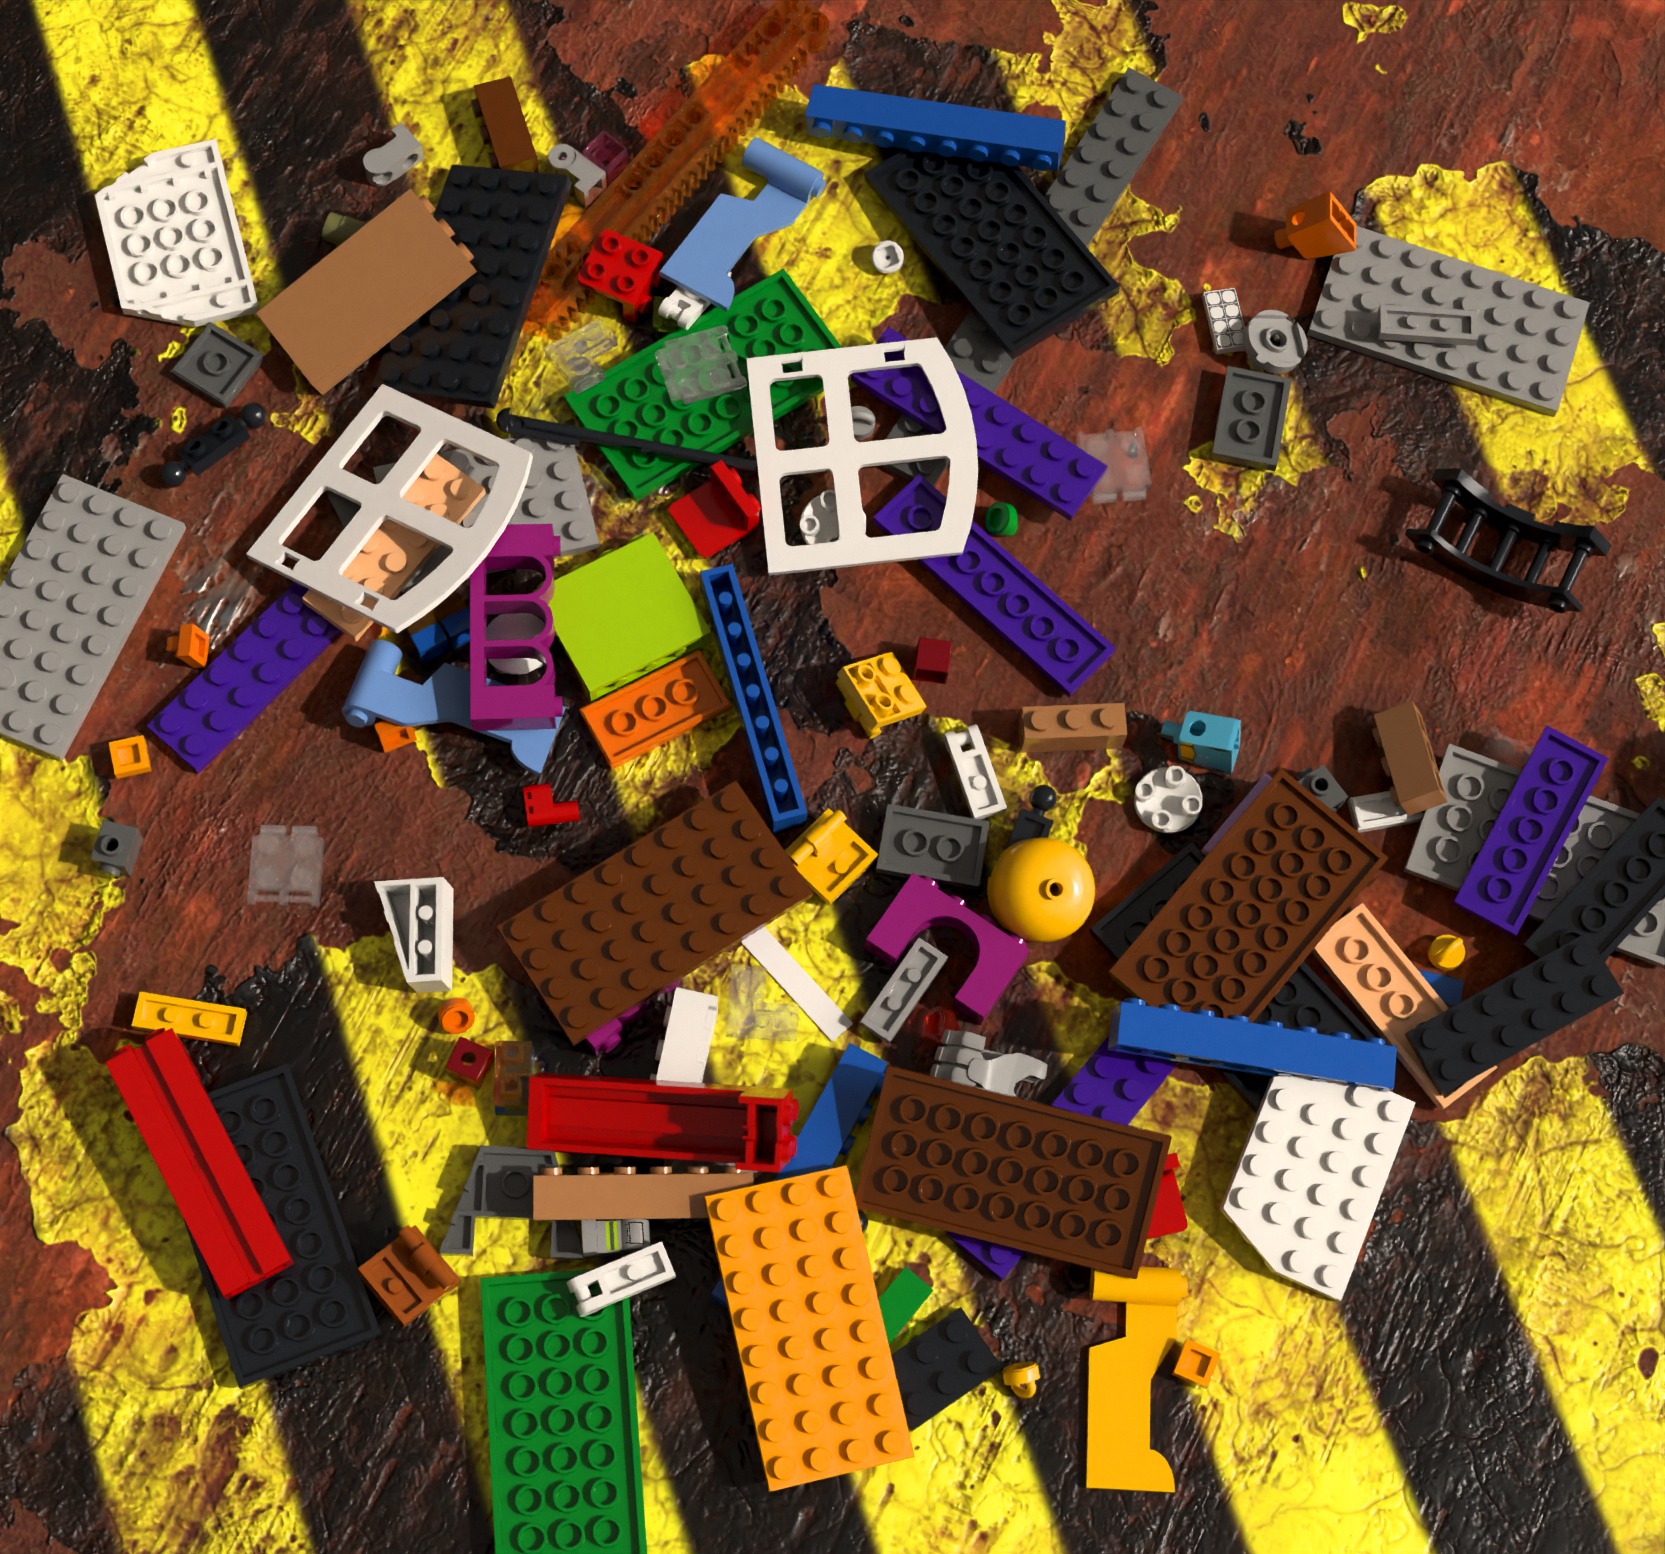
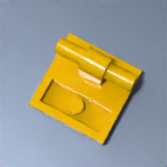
[835,652,927,739]
[785,808,878,906]

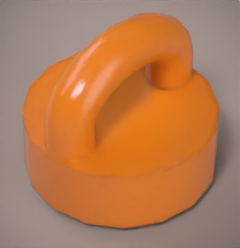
[437,998,475,1034]

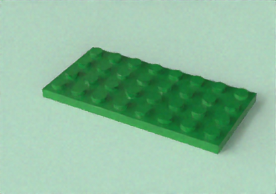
[564,268,851,503]
[480,1269,647,1554]

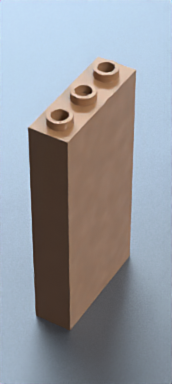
[256,188,477,395]

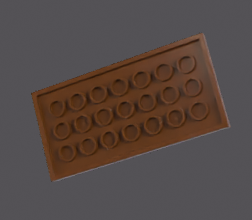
[1107,768,1389,1023]
[497,781,813,1046]
[855,1064,1172,1279]

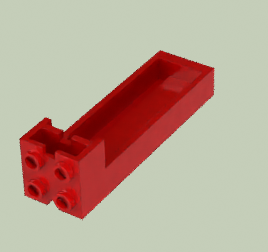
[105,1028,294,1300]
[526,1072,799,1173]

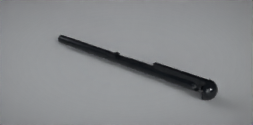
[496,407,757,474]

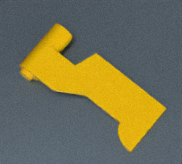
[1086,1266,1188,1493]

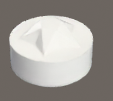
[871,241,904,274]

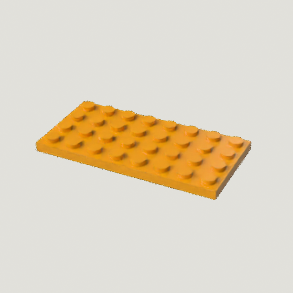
[704,1165,915,1492]

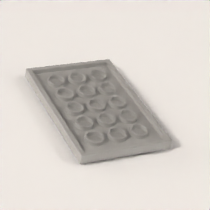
[373,435,600,593]

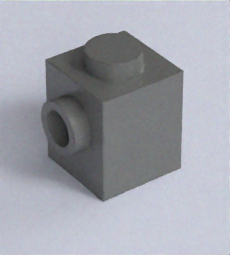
[1294,765,1348,812]
[90,820,144,879]

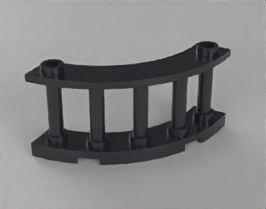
[1405,468,1611,613]

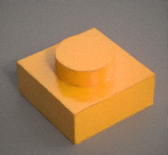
[109,735,152,779]
[1172,1339,1221,1389]

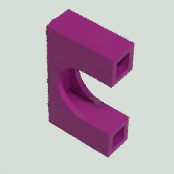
[865,873,1030,1026]

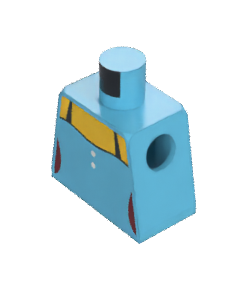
[1160,711,1241,775]

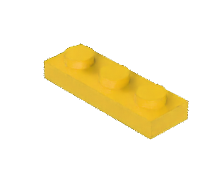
[131,992,247,1047]

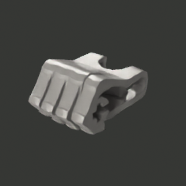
[930,1029,1048,1096]

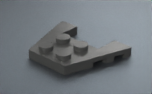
[440,1146,583,1260]

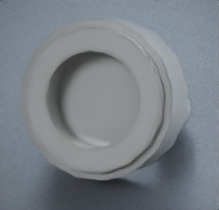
[851,406,875,440]

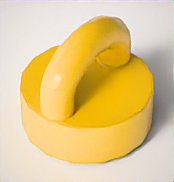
[1428,934,1465,971]
[1002,1361,1040,1399]

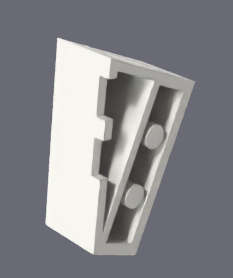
[374,877,454,993]
[649,987,718,1083]

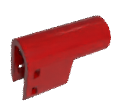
[523,783,580,828]

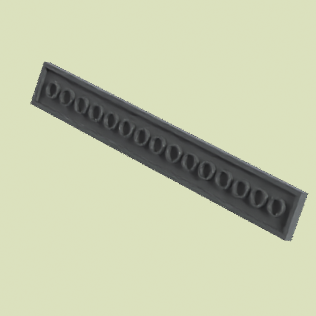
[881,67,1183,487]

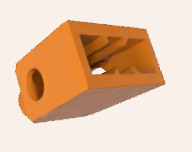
[1274,191,1356,259]

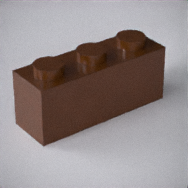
[470,76,539,173]

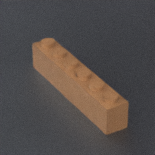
[533,1166,754,1220]

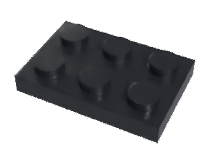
[891,1307,1003,1432]

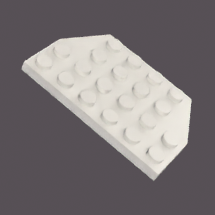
[95,139,260,327]
[1219,1075,1415,1301]

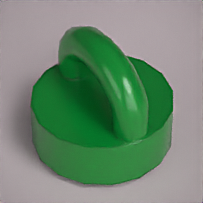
[985,502,1018,536]

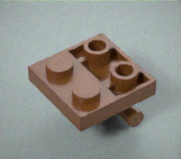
[356,1225,461,1329]

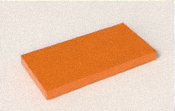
[579,649,732,770]

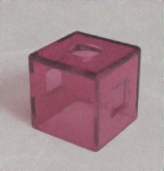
[583,130,628,185]

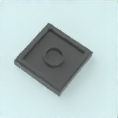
[170,322,265,409]

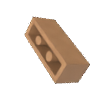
[1372,701,1448,816]
[1018,703,1127,753]

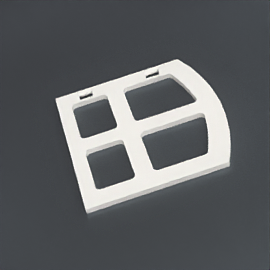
[746,337,978,576]
[246,384,533,633]

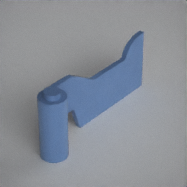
[659,137,826,312]
[342,640,566,777]

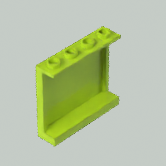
[533,532,711,703]

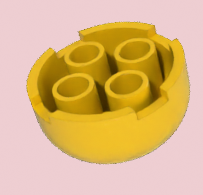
[987,837,1095,942]

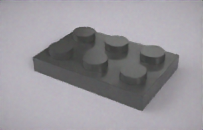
[1210,366,1292,471]
[876,804,990,890]

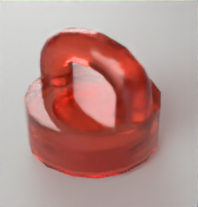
[924,1006,960,1043]

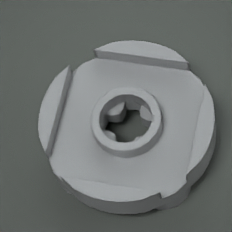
[1243,310,1307,374]

